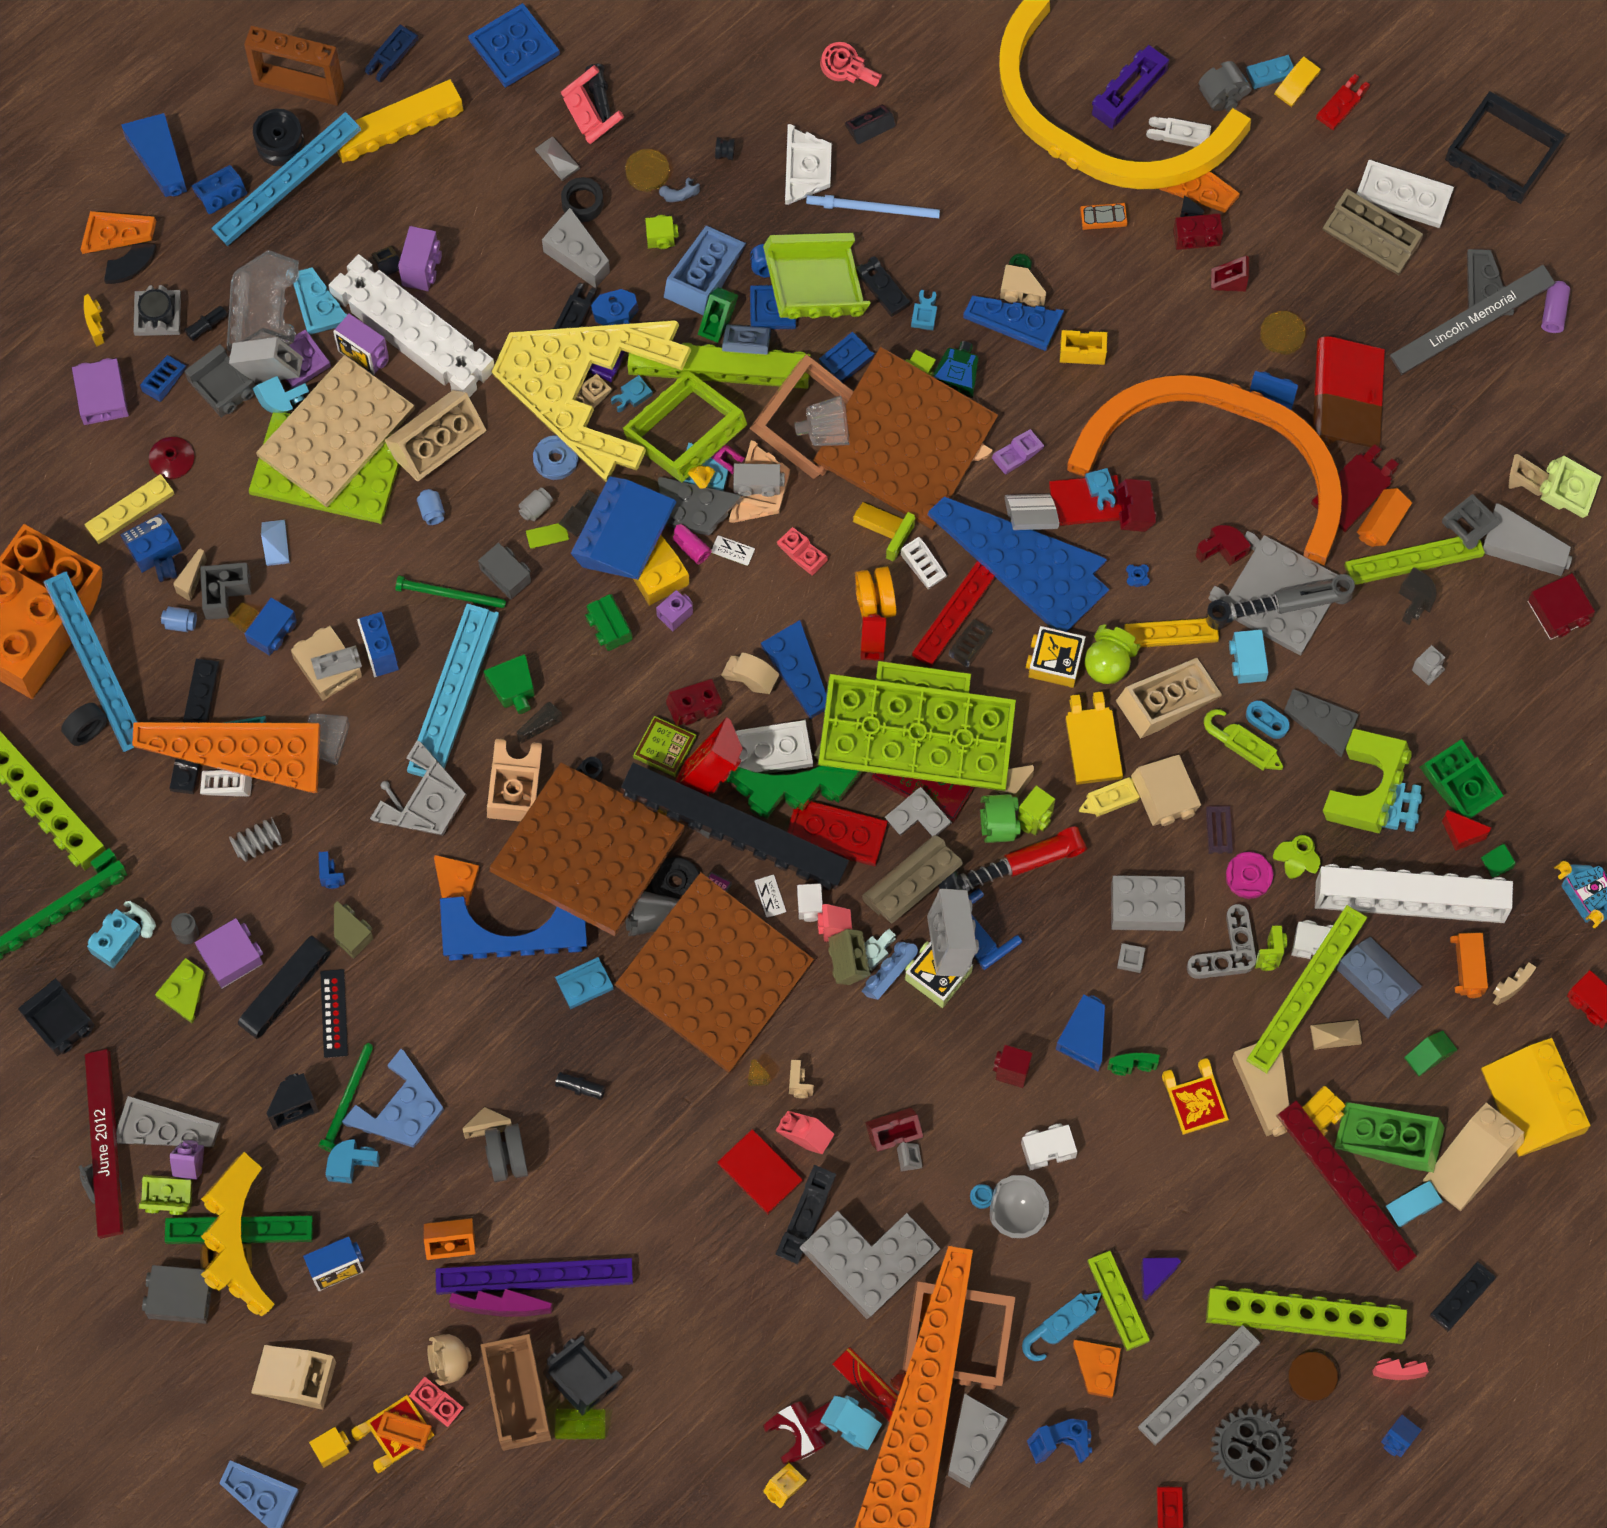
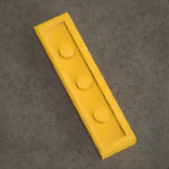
[1124,618,1219,648]

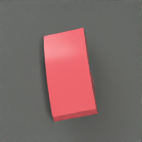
[777,527,828,576]
[1372,1358,1429,1380]
[408,1377,464,1427]

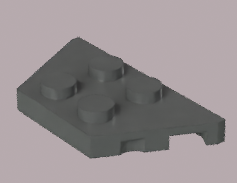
[658,477,742,536]

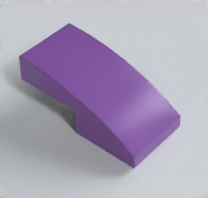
[992,429,1044,475]

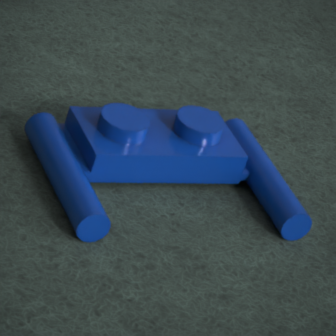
[968,888,1022,970]

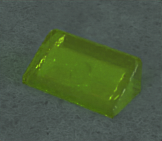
[555,1409,606,1439]

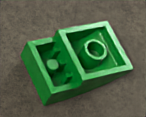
[1420,739,1504,819]

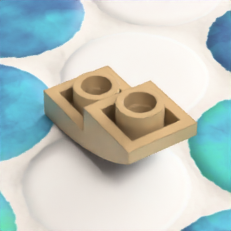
[575,374,612,409]
[1493,962,1537,1005]

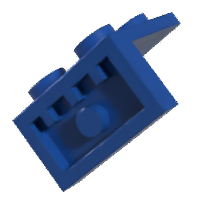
[1249,371,1298,410]

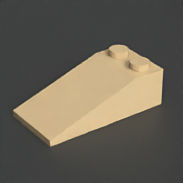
[1116,658,1222,739]
[1423,1103,1524,1211]

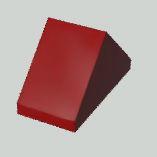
[1442,810,1491,851]

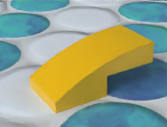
[1274,56,1321,107]

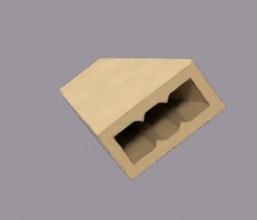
[1232,1043,1289,1137]

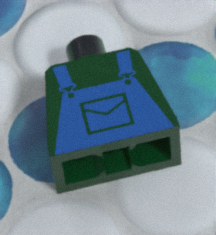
[932,341,978,398]

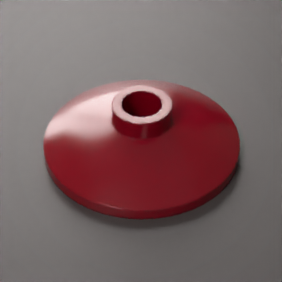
[149,437,195,479]

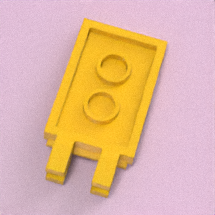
[1065,692,1123,785]

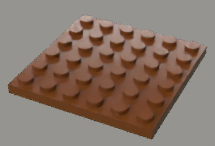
[813,347,998,530]
[489,763,685,936]
[615,872,814,1073]

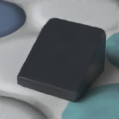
[1180,196,1204,217]
[371,246,400,276]

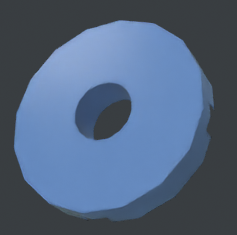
[533,435,578,480]

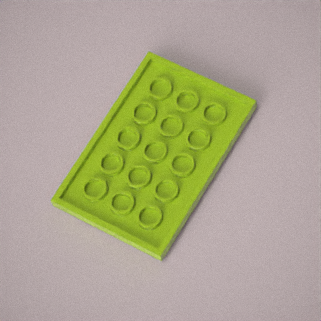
[249,412,399,524]

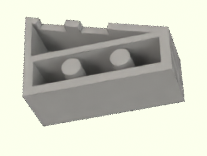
[948,1394,1008,1488]

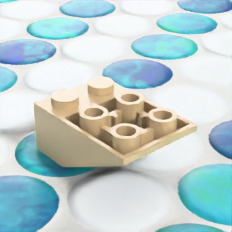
[251,1345,336,1410]

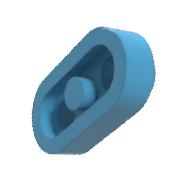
[1246,701,1289,739]

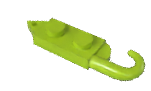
[1204,709,1283,771]

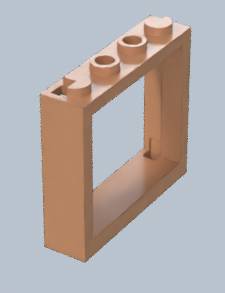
[749,354,853,479]
[902,1282,1015,1390]

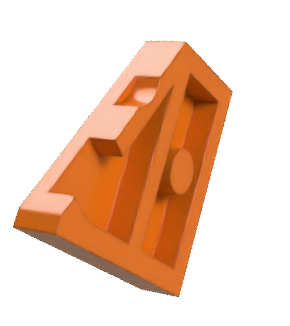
[434,855,479,909]
[1073,1340,1121,1398]

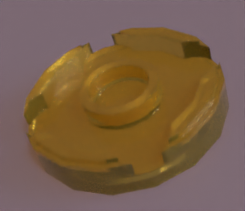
[625,149,670,192]
[1260,311,1305,355]

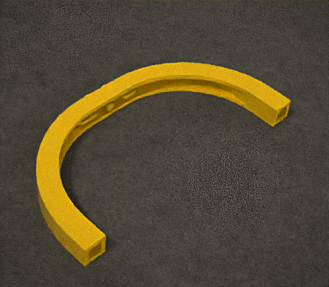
[999,0,1251,189]

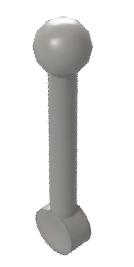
[381,781,404,812]

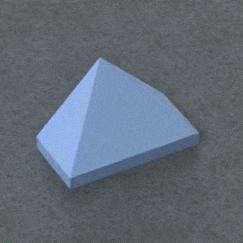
[261,520,290,566]

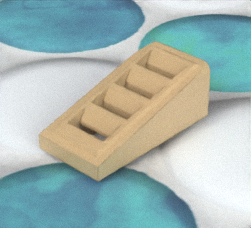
[173,549,207,601]

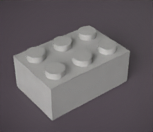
[1111,876,1185,931]
[927,889,979,977]

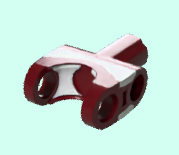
[763,1401,831,1465]

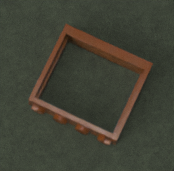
[244,26,344,106]

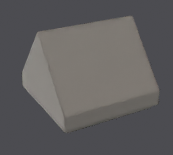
[897,1142,922,1171]

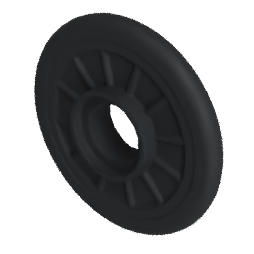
[649,857,700,899]

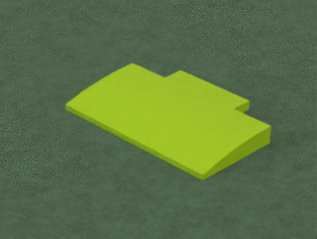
[818,661,1016,791]

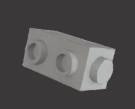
[734,463,785,497]

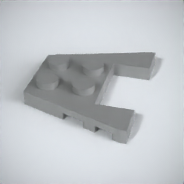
[370,740,467,836]

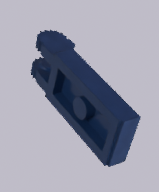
[365,24,418,82]

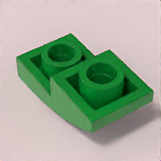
[1107,1053,1160,1076]

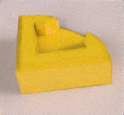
[688,466,715,489]

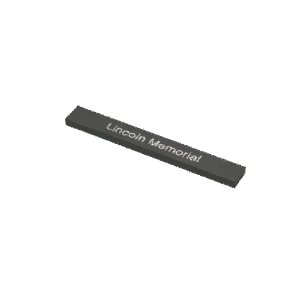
[1390,265,1555,375]

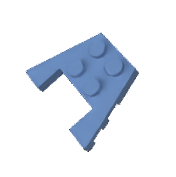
[342,1049,444,1148]

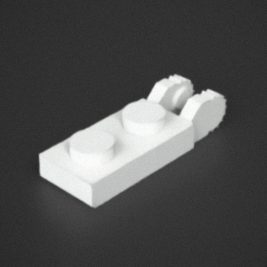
[1146,117,1211,147]

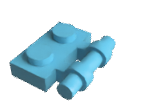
[1381,779,1422,832]

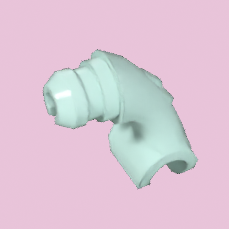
[122,901,156,938]

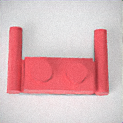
[561,65,624,144]

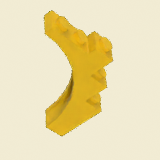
[201,1152,275,1316]

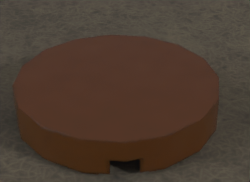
[1288,1352,1338,1402]

